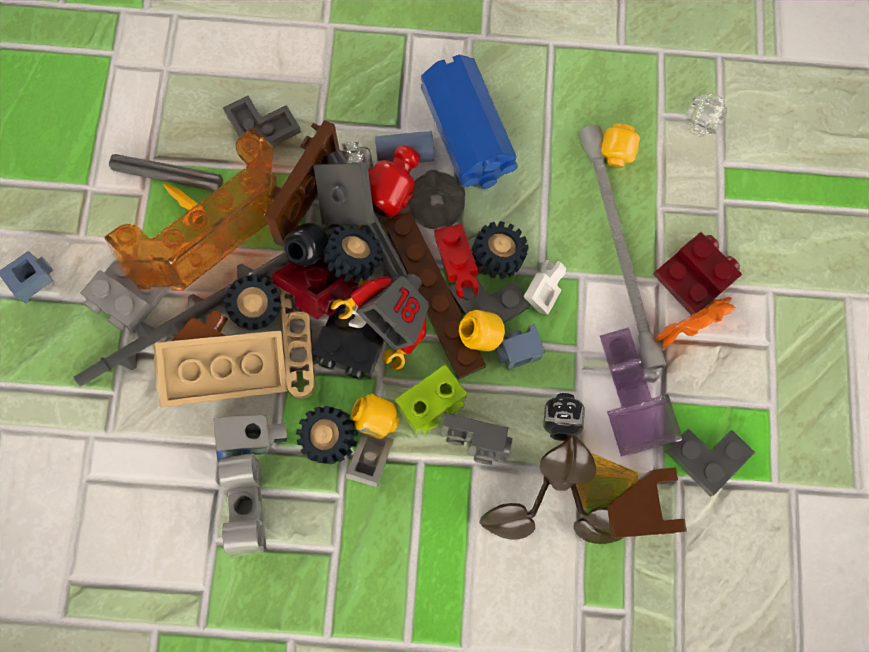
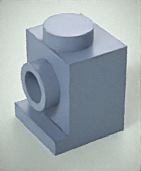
[0,251,54,304]
[495,324,545,370]

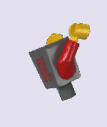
[331,274,429,370]

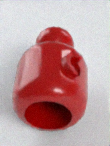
[368,145,420,218]

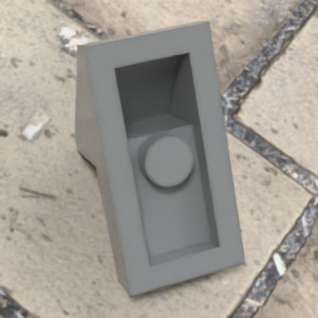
[345,434,394,487]

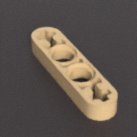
[280,289,316,400]

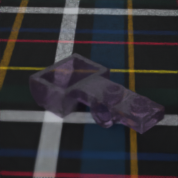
[600,327,682,458]

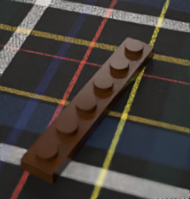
[384,211,486,380]

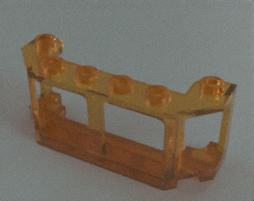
[104,127,277,291]

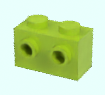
[395,364,467,435]

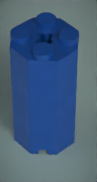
[421,54,518,189]

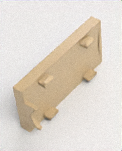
[152,330,287,408]

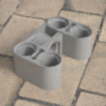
[218,454,266,556]

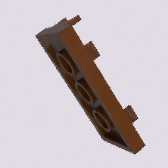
[265,120,340,247]

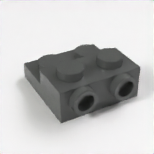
[441,413,513,465]

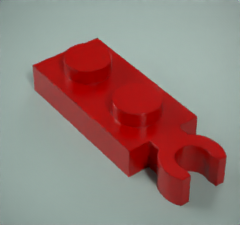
[434,223,479,298]

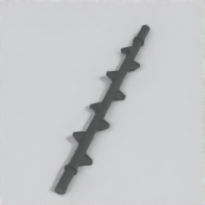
[74,224,341,387]

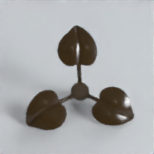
[479,434,624,544]

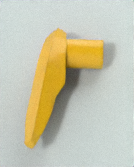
[163,183,205,228]

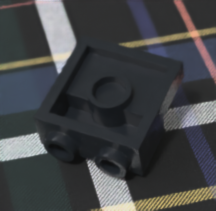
[312,304,385,380]

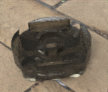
[408,170,465,229]

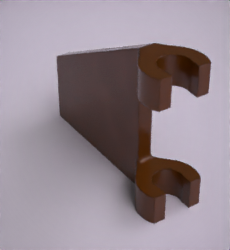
[607,468,687,538]

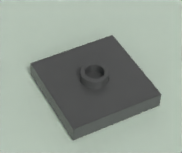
[314,162,375,225]

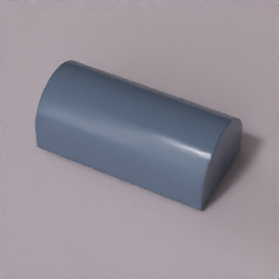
[375,131,434,163]

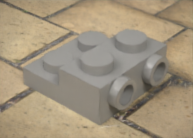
[80,250,172,333]

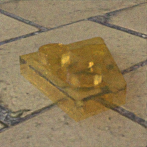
[576,453,639,508]

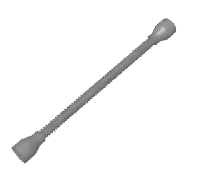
[579,125,666,372]

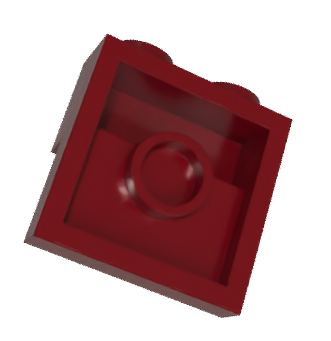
[653,232,742,315]
[272,256,359,319]

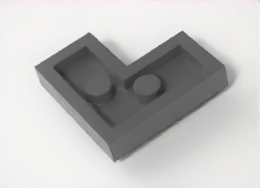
[223,95,301,158]
[448,276,531,324]
[665,429,755,497]

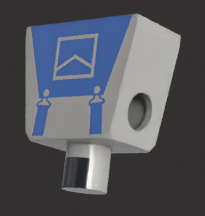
[213,415,287,460]

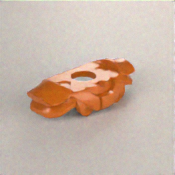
[655,297,736,350]

